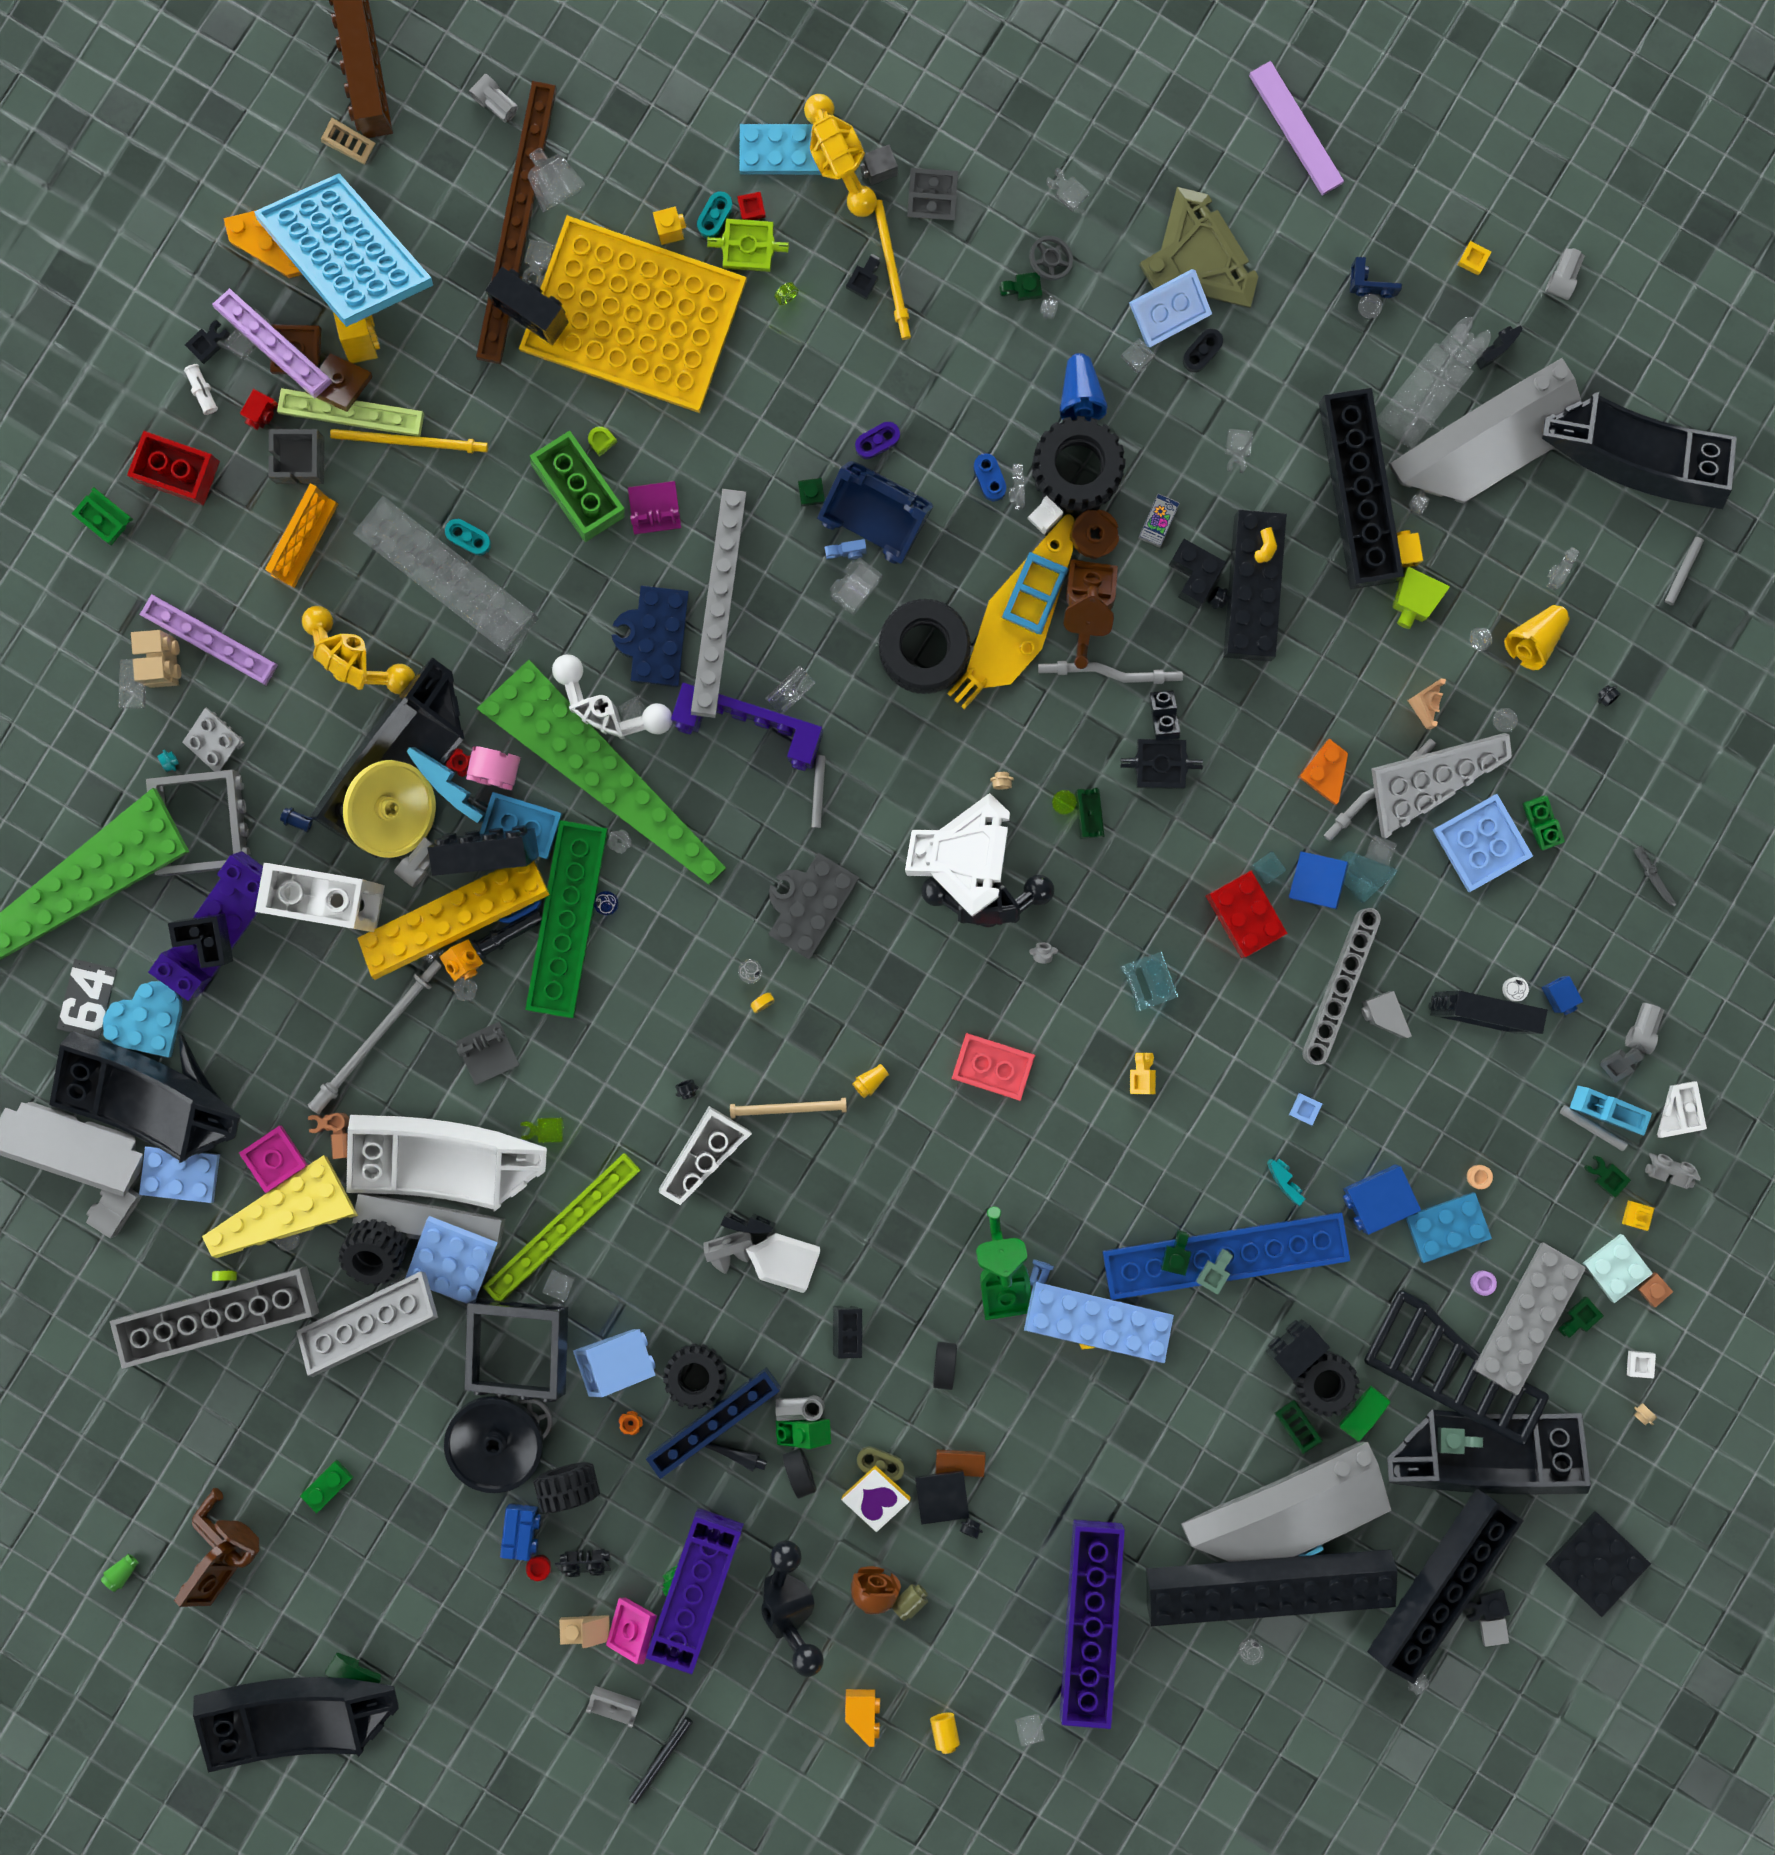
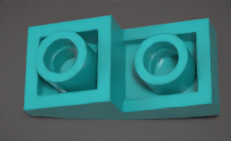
[1267,1159,1306,1206]

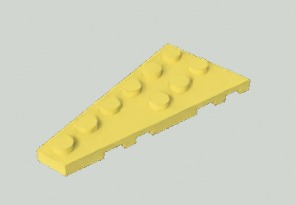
[202,1155,358,1258]

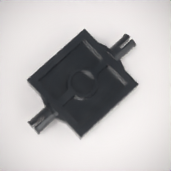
[1120,739,1203,789]

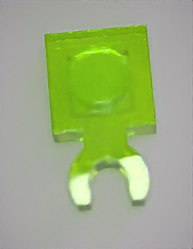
[521,1118,563,1143]

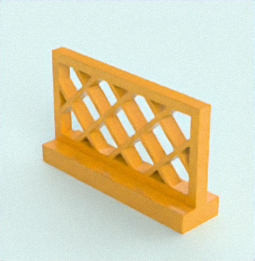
[265,483,338,588]

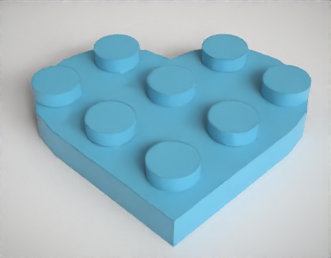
[103,981,182,1057]

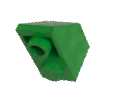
[776,1418,831,1449]

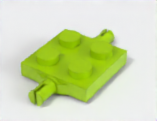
[707,219,789,272]

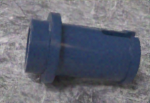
[280,807,314,832]

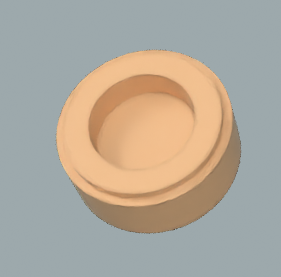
[1467,1165,1493,1189]

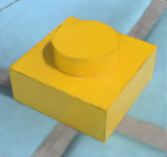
[1457,241,1491,276]

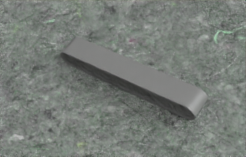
[1302,908,1381,1065]

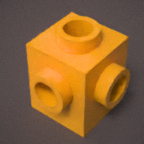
[440,939,484,982]

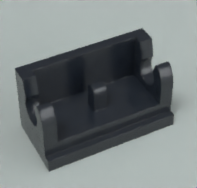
[833,1306,862,1359]

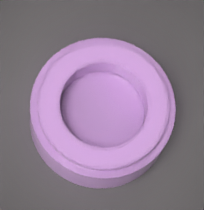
[1470,1270,1497,1296]

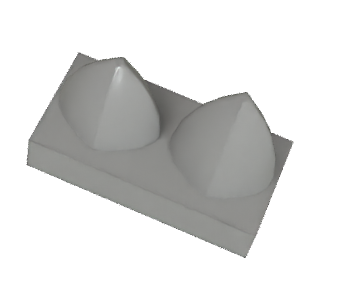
[703,1231,753,1274]

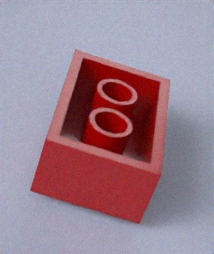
[127,430,220,506]
[1206,870,1288,958]

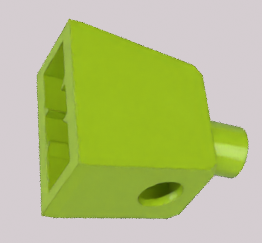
[1393,566,1450,629]

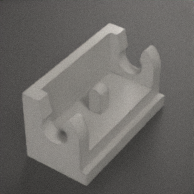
[586,1686,641,1728]

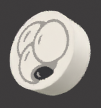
[1502,977,1529,1001]

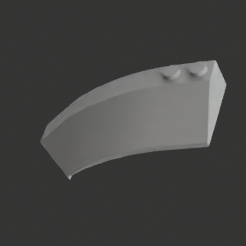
[1389,358,1582,504]
[1181,1442,1391,1562]

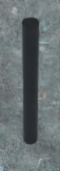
[629,1717,693,1804]

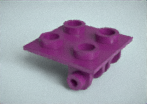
[628,481,681,535]

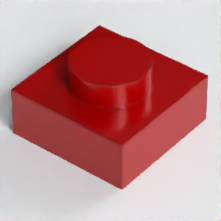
[737,192,766,220]

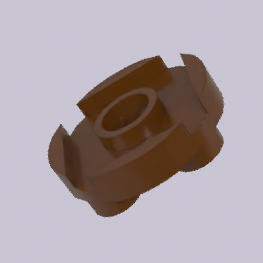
[1070,510,1119,559]

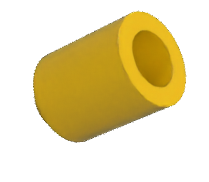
[930,1713,960,1754]

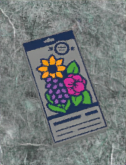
[1138,494,1180,548]

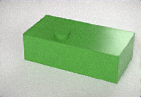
[530,431,625,542]

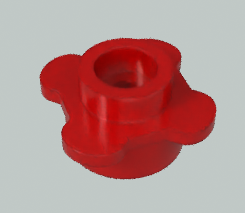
[446,748,471,777]

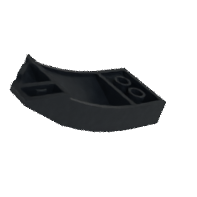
[1542,392,1737,509]
[310,658,465,858]
[49,1031,241,1163]
[1387,1409,1591,1495]
[193,1677,399,1773]

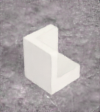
[1028,496,1063,535]

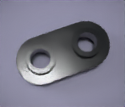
[1183,328,1223,372]

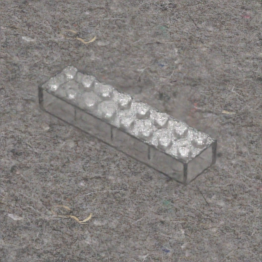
[353,496,539,655]

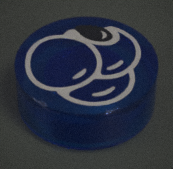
[594,891,619,916]

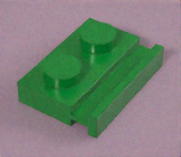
[71,487,133,546]

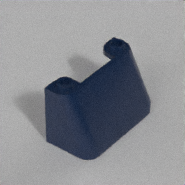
[817,461,933,564]

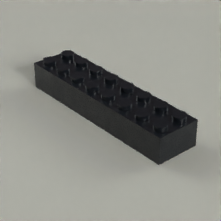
[1319,388,1404,590]
[1367,1489,1524,1684]

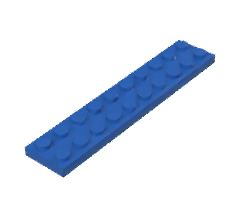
[1102,1212,1350,1300]

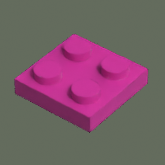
[239,1125,308,1193]
[606,1598,657,1664]

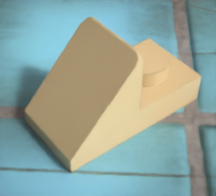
[559,1615,610,1648]

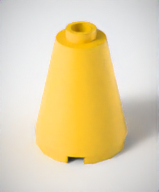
[1504,605,1570,670]

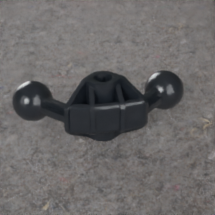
[921,875,1054,927]
[761,1540,824,1677]

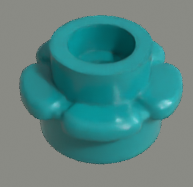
[157,750,179,772]

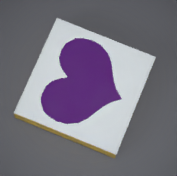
[841,1465,911,1532]

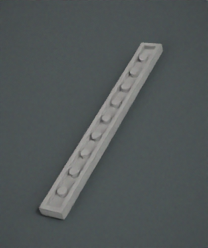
[691,489,746,718]

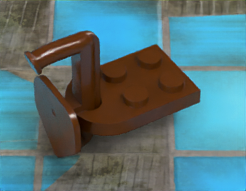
[1063,559,1118,669]
[174,1488,259,1607]

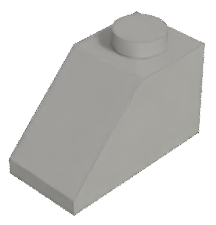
[1361,991,1412,1038]

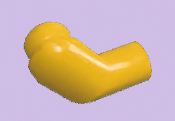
[1254,527,1277,563]

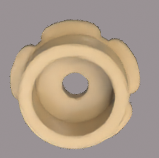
[990,772,1014,790]
[1634,1403,1657,1426]

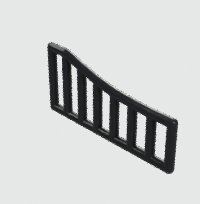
[1364,1290,1549,1446]

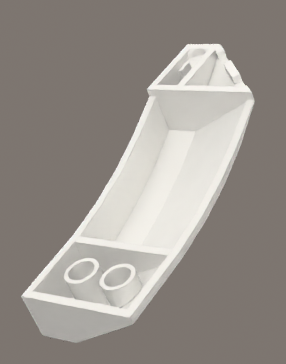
[346,1115,547,1211]

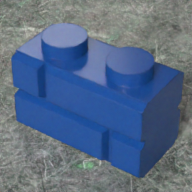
[500,1504,541,1561]

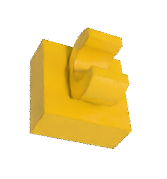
[1622,1200,1654,1231]

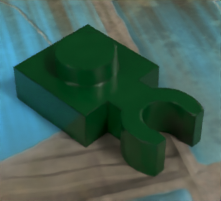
[1584,1156,1631,1198]

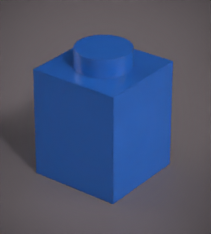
[1541,976,1583,1015]

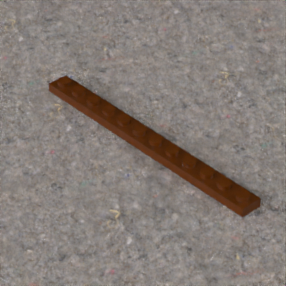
[476,81,557,364]

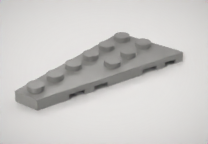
[1371,733,1512,839]

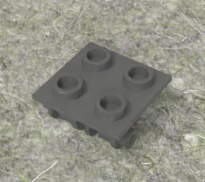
[456,1021,520,1085]

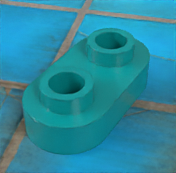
[697,191,733,239]
[445,519,491,556]

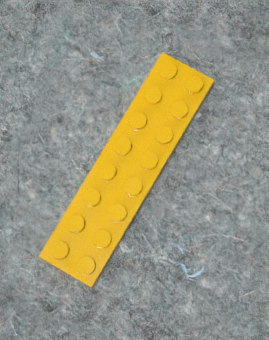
[357,860,549,980]

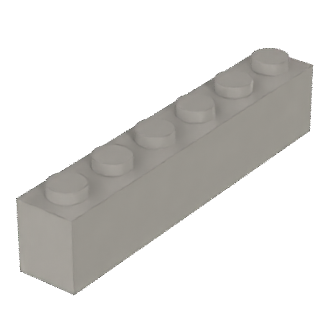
[352,1193,505,1250]

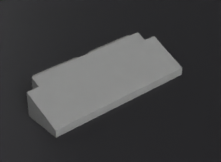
[0,1102,143,1197]

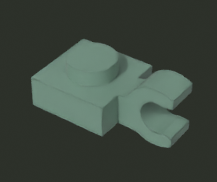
[1196,1249,1233,1295]
[1437,1428,1483,1454]

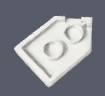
[746,1233,820,1293]

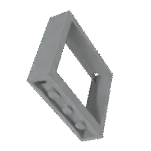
[146,770,251,876]

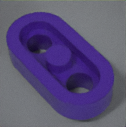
[855,422,900,459]

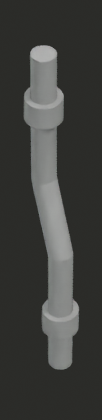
[1038,661,1183,684]
[1323,739,1437,842]

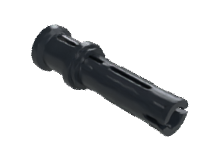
[472,909,542,960]

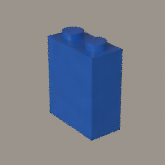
[1343,1164,1421,1235]

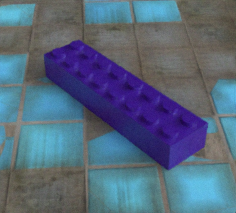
[1060,1520,1125,1729]

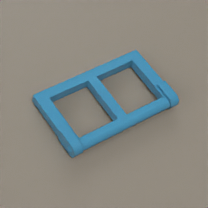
[1001,552,1069,635]

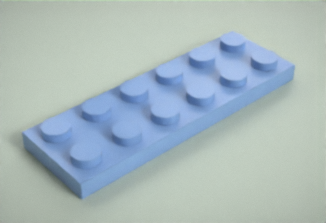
[1024,1282,1174,1363]

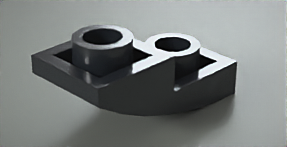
[1476,325,1523,370]
[1149,690,1180,741]

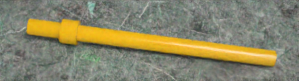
[875,199,911,340]

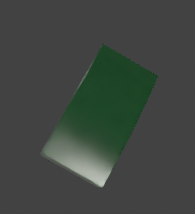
[325,1652,381,1683]

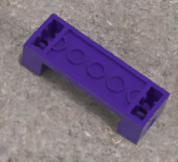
[671,683,823,771]
[148,851,263,1001]
[646,1508,743,1674]

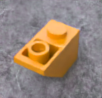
[845,1689,880,1747]

